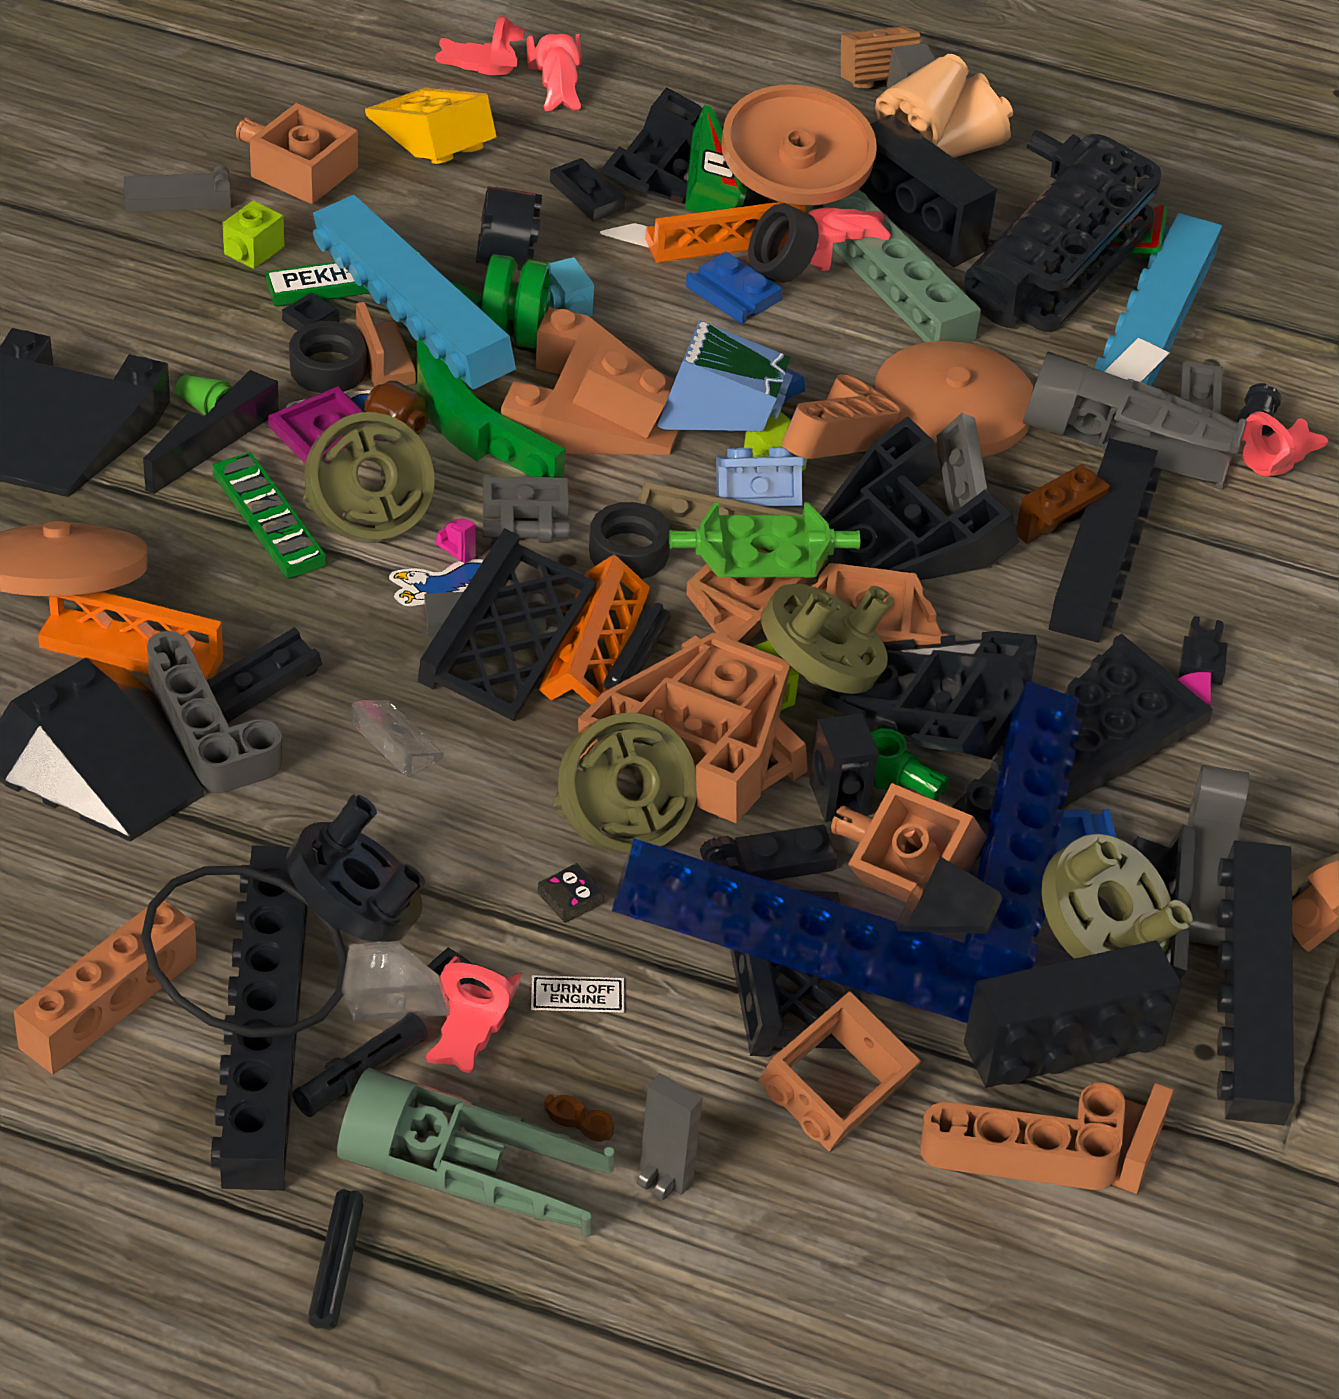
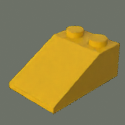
[365,88,497,164]

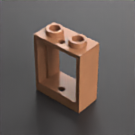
[758,991,921,1152]

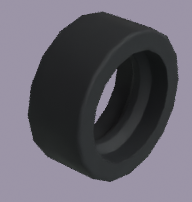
[748,203,819,283]
[289,321,367,393]
[589,502,670,579]

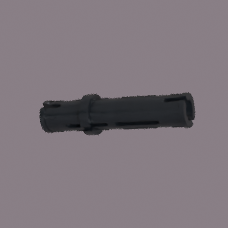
[292,1012,428,1117]

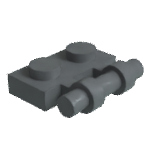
[483,476,569,543]

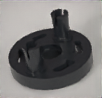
[286,794,425,944]

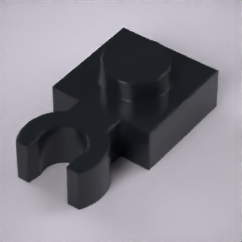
[1178,616,1228,685]

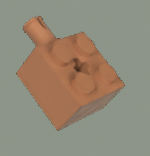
[236,103,358,205]
[831,783,987,903]

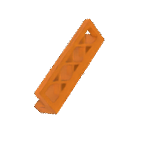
[645,202,807,263]
[539,554,650,705]
[38,591,223,681]

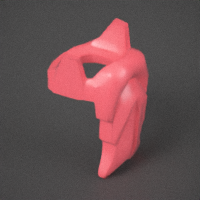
[435,16,525,75]
[526,33,582,112]
[808,207,891,271]
[1241,412,1328,477]
[426,956,522,1073]

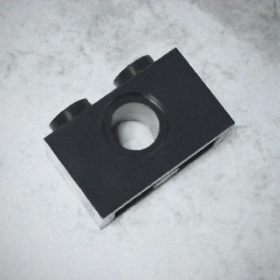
[809,713,879,822]

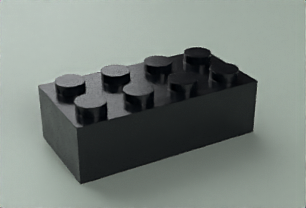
[859,114,997,267]
[963,940,1182,1088]

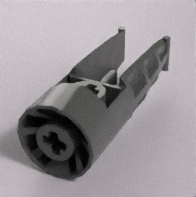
[1023,351,1247,489]

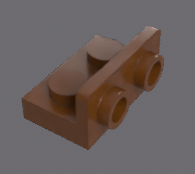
[1016,464,1110,544]

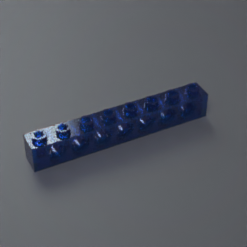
[958,681,1082,979]
[612,838,1004,1023]

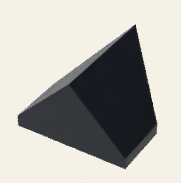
[896,856,1002,934]

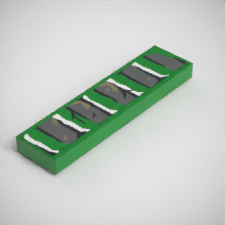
[212,452,326,579]

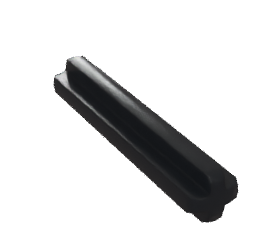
[604,603,671,690]
[308,1189,363,1330]

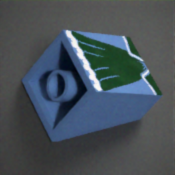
[657,320,793,431]

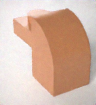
[1292,861,1339,952]

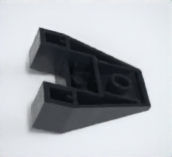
[0,328,170,497]
[820,416,1019,581]

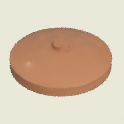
[721,84,877,205]
[874,341,1034,457]
[0,521,148,596]

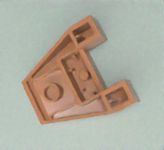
[501,307,680,455]
[578,632,791,824]

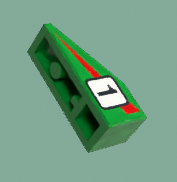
[685,105,747,213]

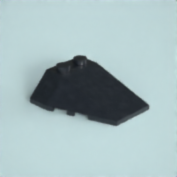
[601,87,770,224]
[821,631,1038,760]
[0,657,204,842]

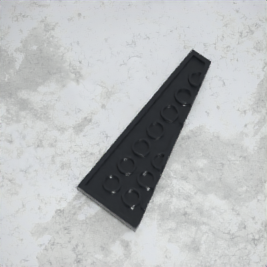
[952,633,1213,860]

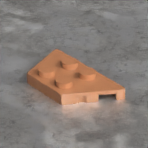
[686,548,828,645]
[811,563,948,646]

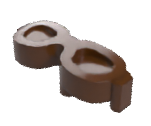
[544,1094,614,1142]

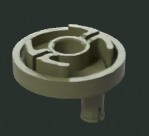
[303,412,435,543]
[761,584,894,694]
[553,713,697,855]
[1041,834,1192,959]

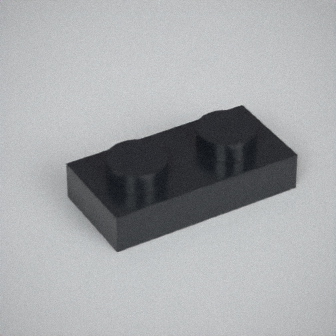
[550,158,625,222]

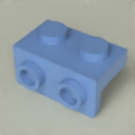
[716,447,805,507]

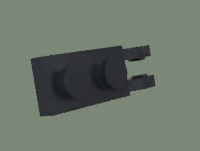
[700,824,837,886]

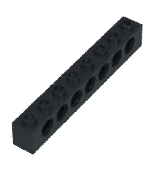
[211,845,308,1191]

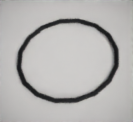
[141,866,349,1037]

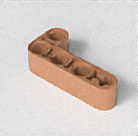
[781,374,901,459]
[920,1083,1125,1190]

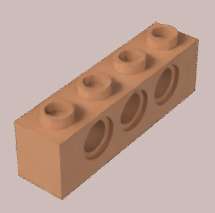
[13,900,197,1075]

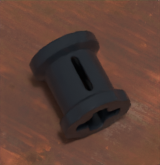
[1238,383,1282,436]

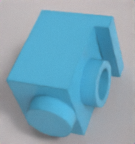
[550,257,594,317]

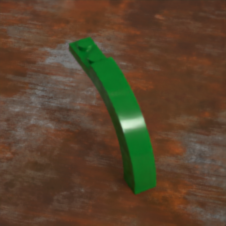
[416,282,566,478]

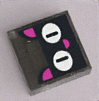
[538,863,605,923]

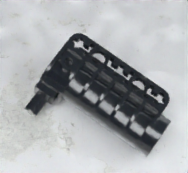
[964,130,1161,332]

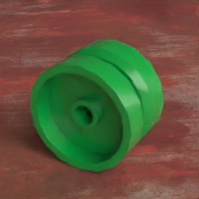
[482,254,551,350]

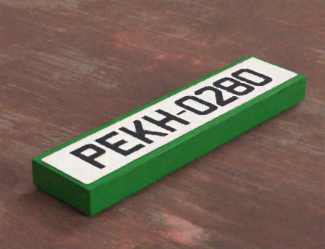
[266,250,423,307]

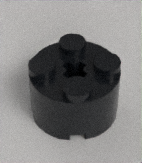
[476,186,542,271]

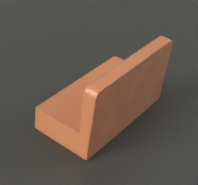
[356,302,416,386]
[1111,1083,1174,1194]

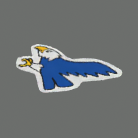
[389,559,483,607]

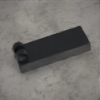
[207,627,322,723]

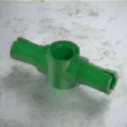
[830,715,950,802]

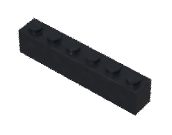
[1048,438,1162,643]
[1217,840,1294,1126]

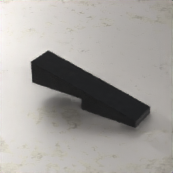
[143,370,279,494]

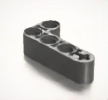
[147,631,282,794]
[1188,765,1249,947]

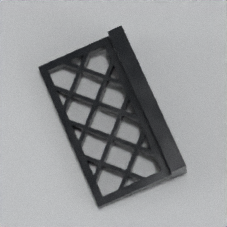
[418,528,596,721]
[722,875,863,1057]

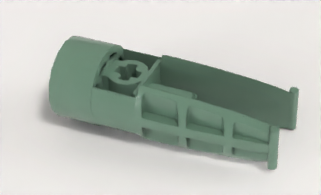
[337,1068,614,1237]

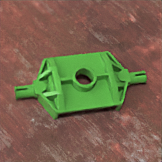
[669,502,860,577]

